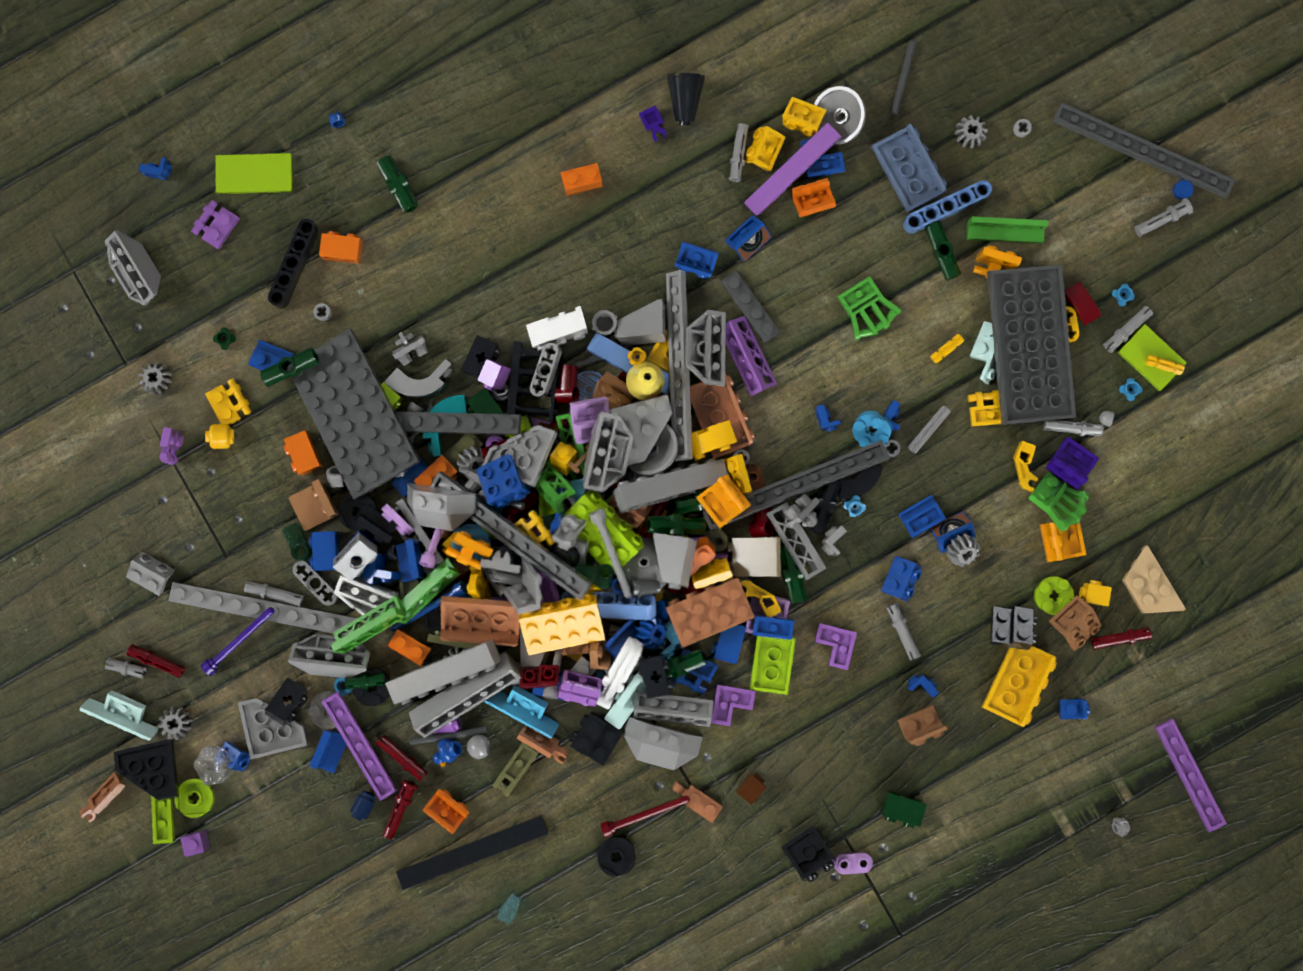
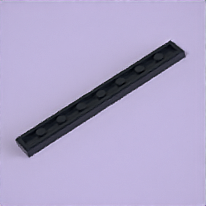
[396,815,548,890]

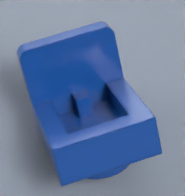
[906,674,939,698]

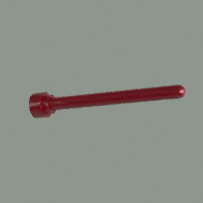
[600,795,690,838]

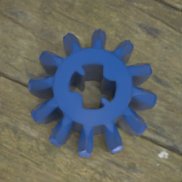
[635,617,668,649]

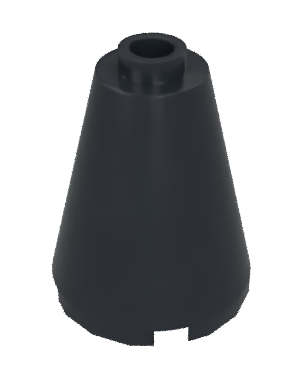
[667,73,705,126]

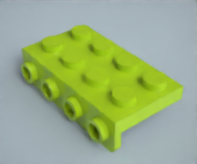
[563,490,645,577]

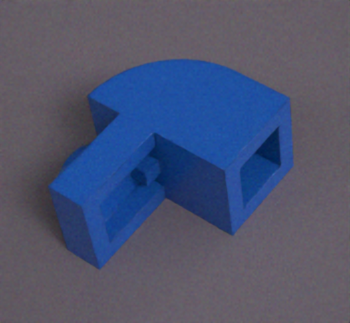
[359,553,401,585]

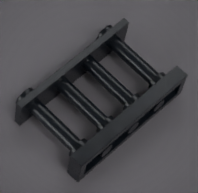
[507,341,564,423]

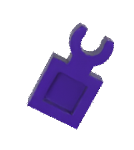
[639,105,666,142]

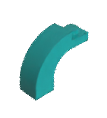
[423,395,468,458]

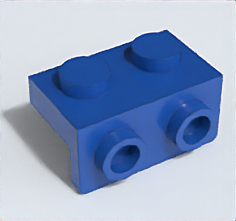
[675,241,719,279]
[881,556,922,602]

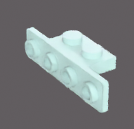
[970,321,996,385]
[605,656,650,729]
[80,690,159,741]

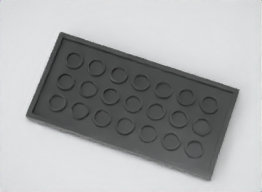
[987,265,1076,425]
[287,328,421,500]

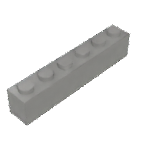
[613,458,729,513]
[385,639,502,705]
[409,652,521,738]

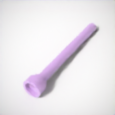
[419,480,459,568]

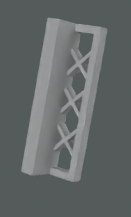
[392,499,445,576]
[767,502,826,580]
[633,691,713,727]

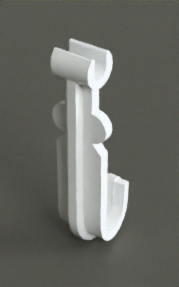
[597,637,643,710]

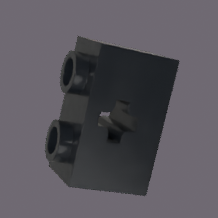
[461,335,501,378]
[638,653,675,699]
[265,677,308,726]

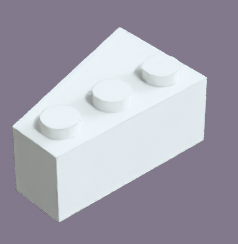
[526,306,588,351]
[334,575,399,620]

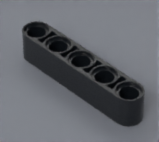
[268,218,319,309]

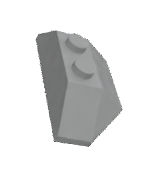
[105,230,161,305]
[685,310,726,387]
[583,411,633,492]
[407,483,476,531]
[288,634,370,678]
[623,717,703,770]

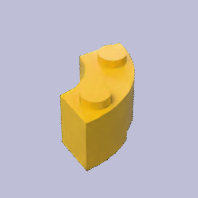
[692,420,737,461]

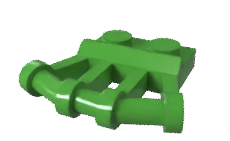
[837,276,901,341]
[1028,472,1089,531]

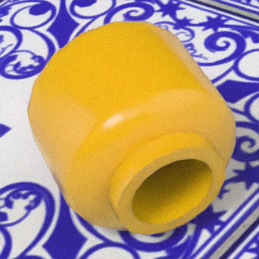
[205,424,234,449]

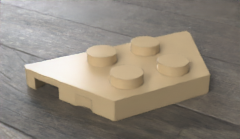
[1122,545,1186,613]

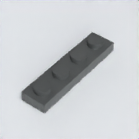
[720,271,780,344]

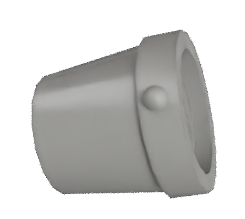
[592,310,617,336]

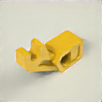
[1013,441,1038,492]
[740,580,781,617]

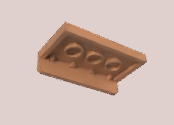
[690,373,755,459]
[665,577,754,648]
[440,596,520,646]

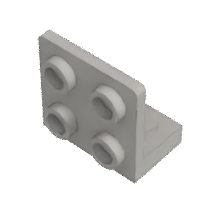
[504,558,542,615]

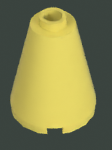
[626,362,665,400]

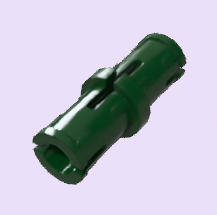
[345,673,386,690]

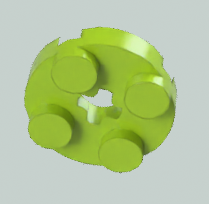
[1034,577,1074,615]
[174,778,215,818]

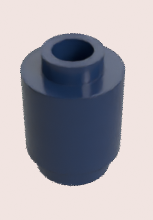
[349,790,376,821]

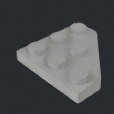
[611,395,672,466]
[482,425,557,487]
[238,698,309,759]

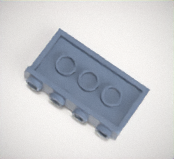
[871,124,947,213]

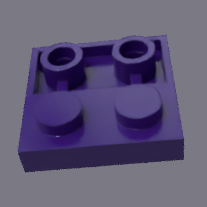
[1045,437,1099,490]

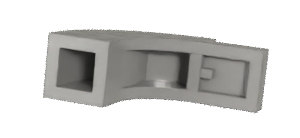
[385,359,453,398]

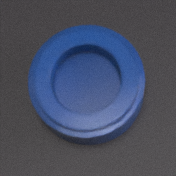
[1172,180,1194,200]

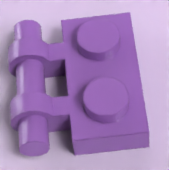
[191,200,240,250]
[159,427,184,465]

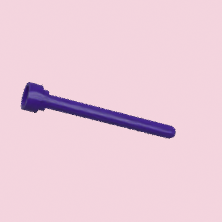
[201,607,275,676]

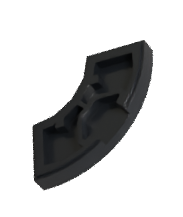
[839,466,882,500]

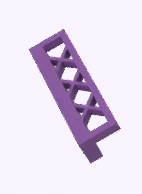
[725,316,777,396]

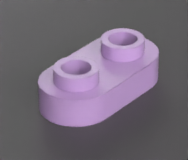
[381,504,414,536]
[834,852,873,874]

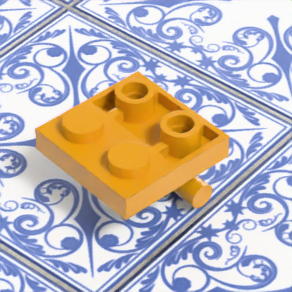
[973,246,1022,279]
[696,474,751,529]
[1039,522,1086,562]
[445,531,493,570]

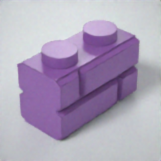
[557,670,602,707]

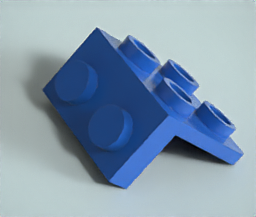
[477,454,531,509]

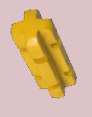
[930,334,964,364]
[1146,355,1185,375]

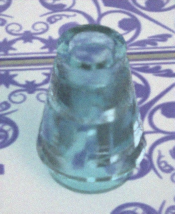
[496,894,521,925]

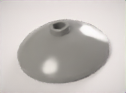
[814,86,866,145]
[628,424,678,476]
[622,536,667,590]

